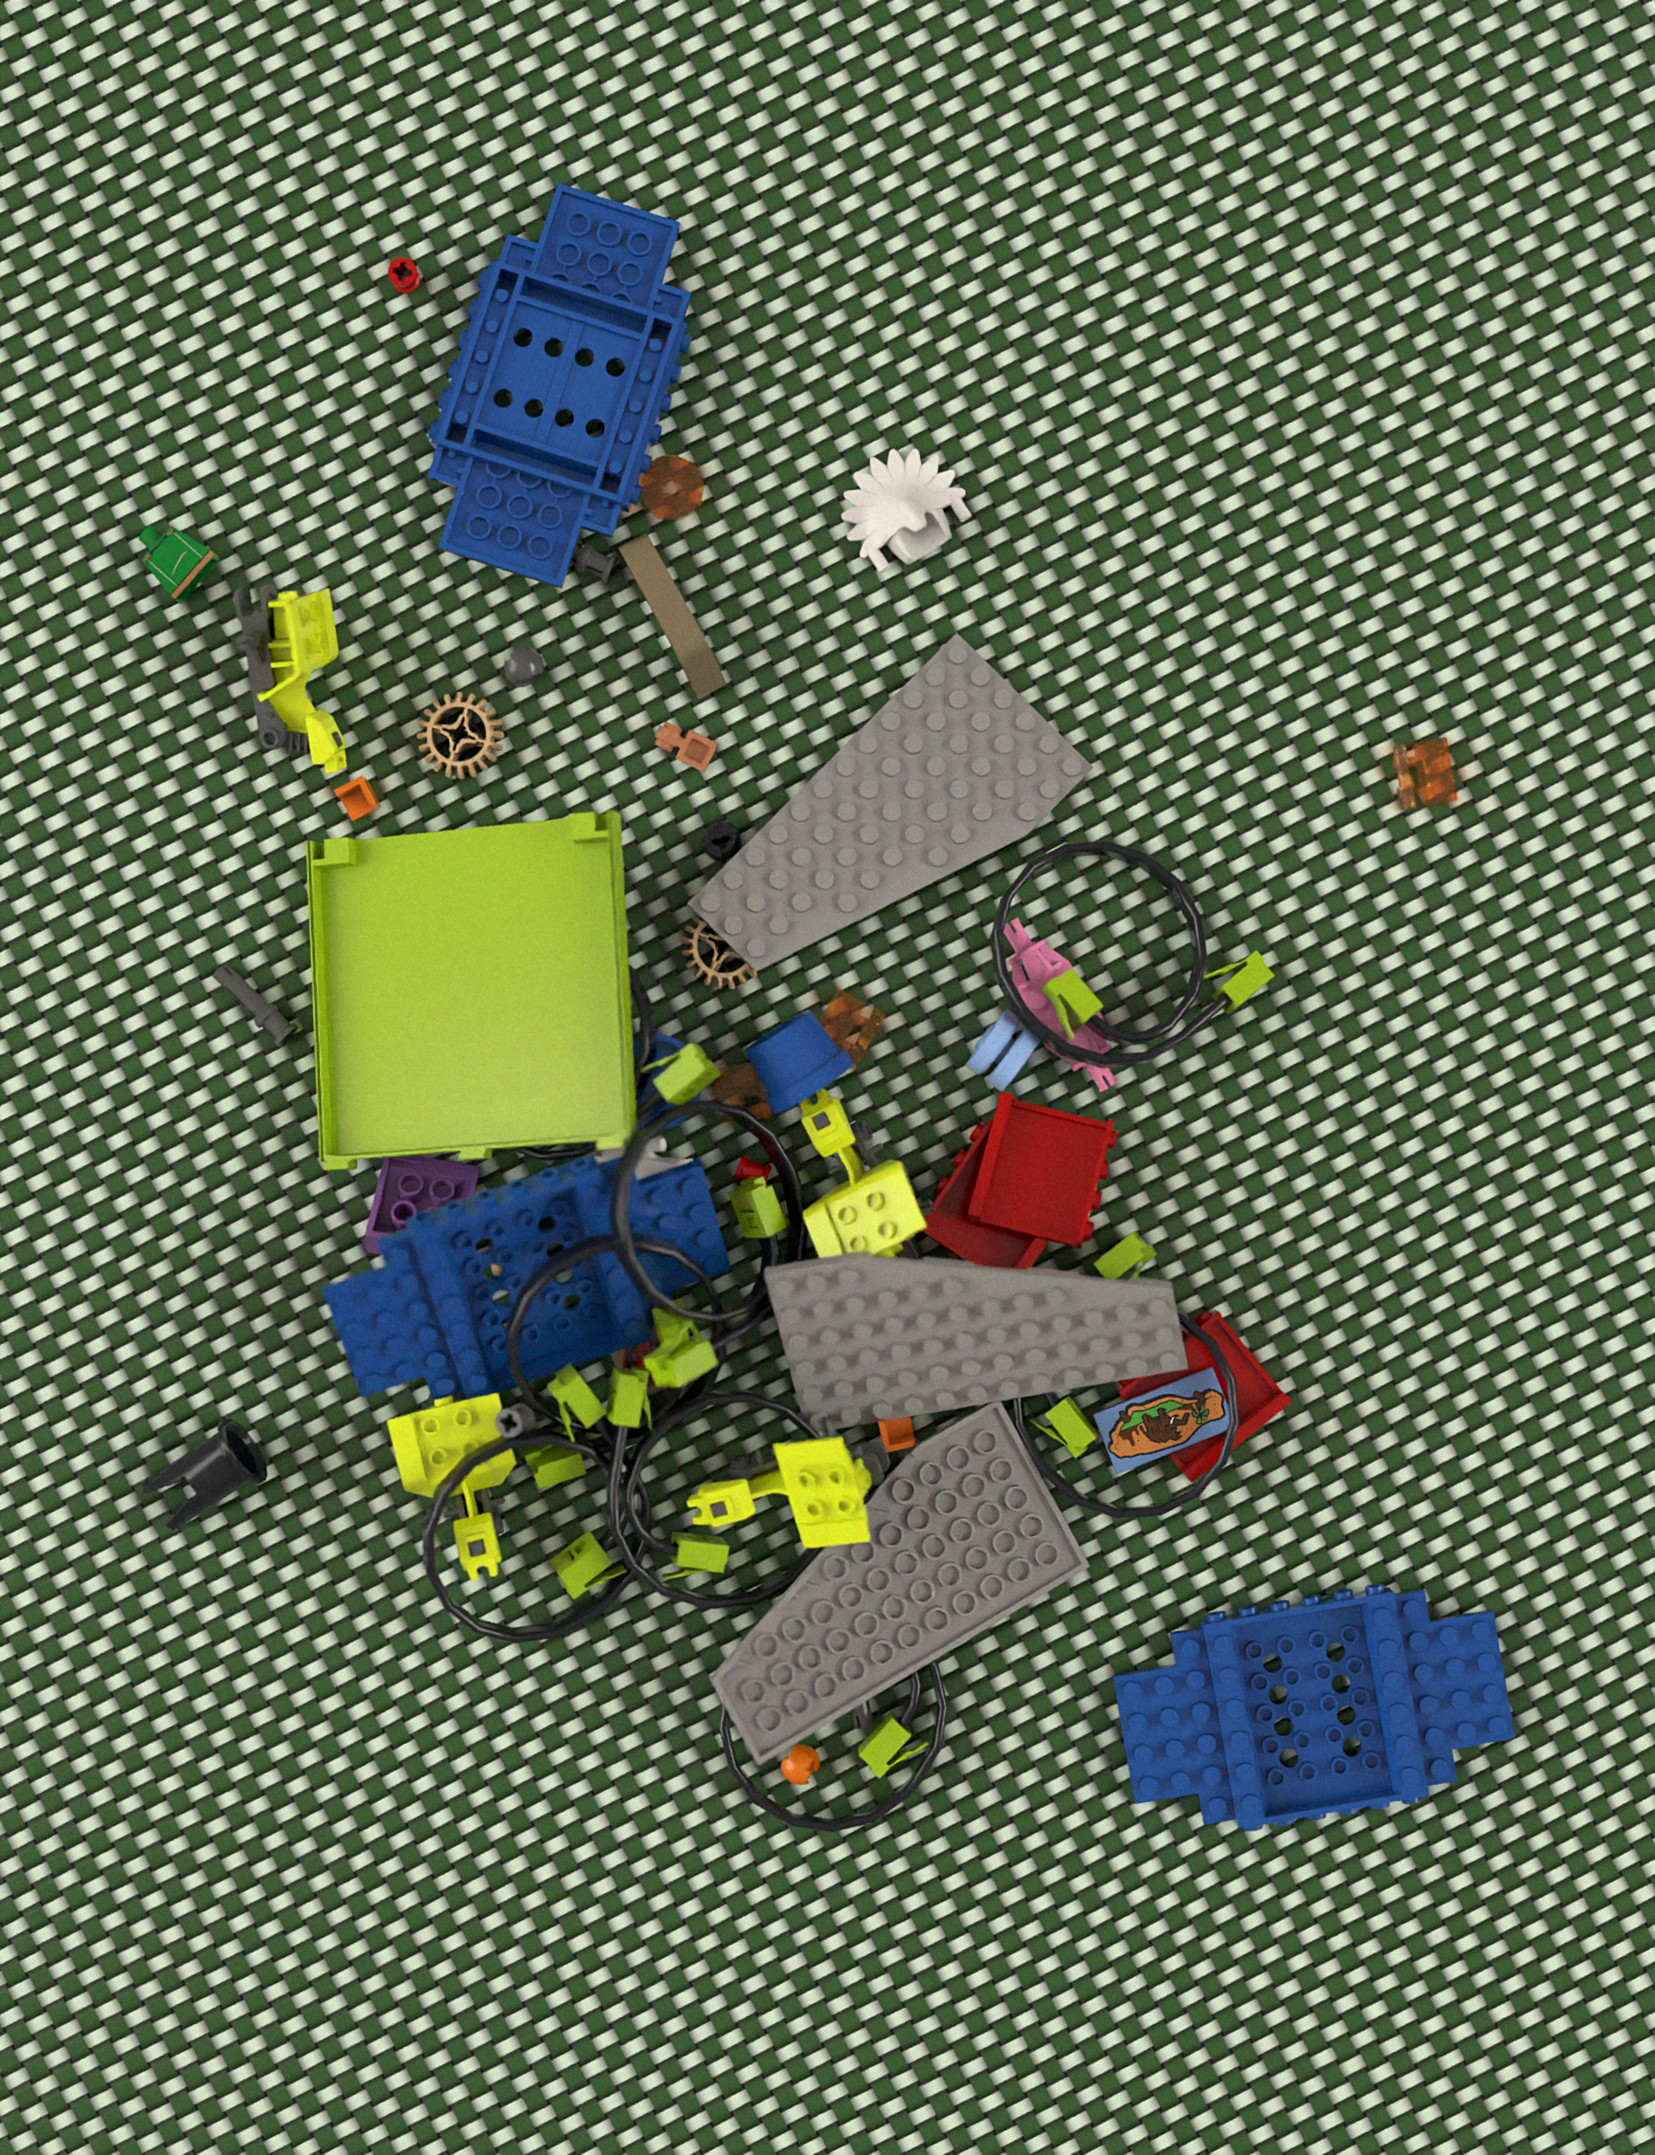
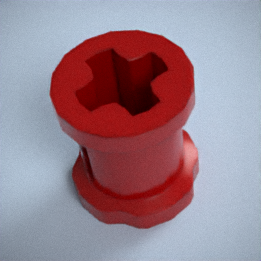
[388,257,420,294]
[732,1154,772,1183]

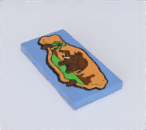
[1092,1366,1230,1474]

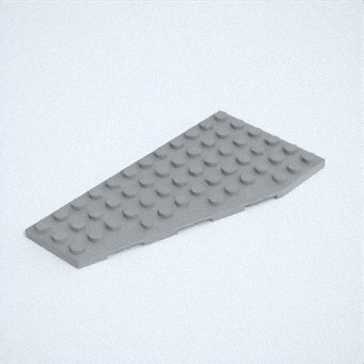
[687,633,1093,972]
[764,1251,1188,1432]
[709,1401,1090,1766]

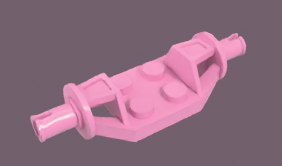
[1003,917,1118,1092]

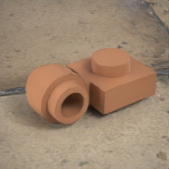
[654,721,719,773]

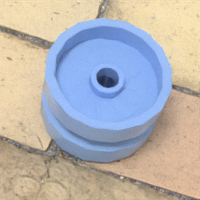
[965,1009,1040,1092]

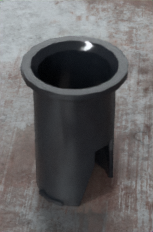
[142,1419,268,1531]

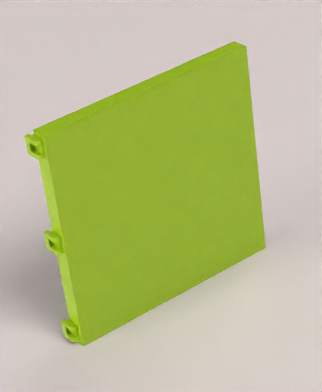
[306,810,637,1171]

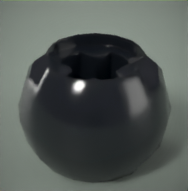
[701,821,742,861]

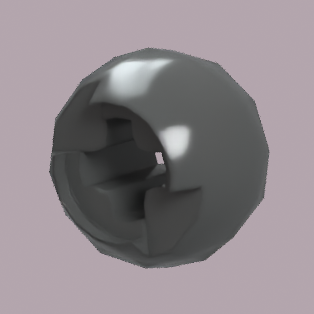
[504,647,544,687]

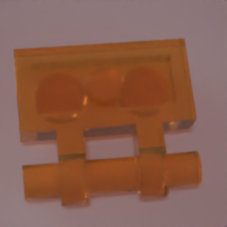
[1392,737,1457,810]
[819,988,885,1070]
[713,1063,784,1124]

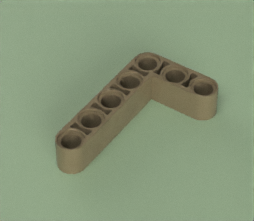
[618,533,727,699]

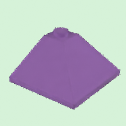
[365,1156,480,1254]

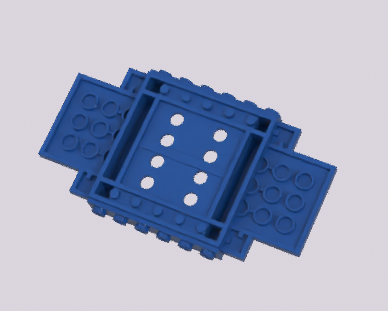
[428,183,692,589]
[322,1155,731,1401]
[1112,1584,1515,1831]

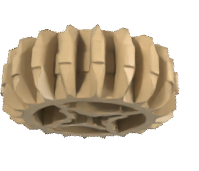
[417,692,504,779]
[682,915,757,990]

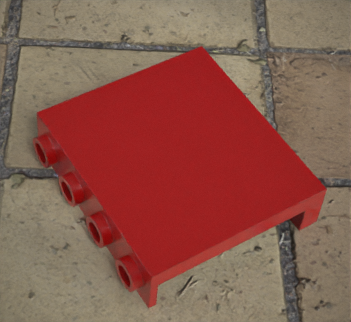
[968,1092,1118,1249]
[920,1119,1048,1270]
[1116,1310,1291,1483]

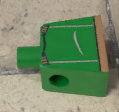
[138,525,221,604]

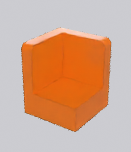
[334,776,382,822]
[878,1417,916,1452]

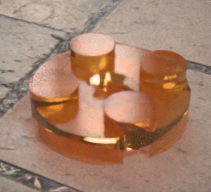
[640,455,704,521]

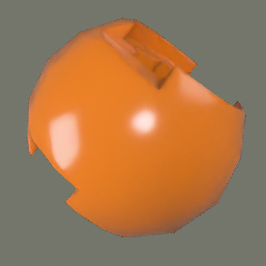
[781,1744,821,1785]

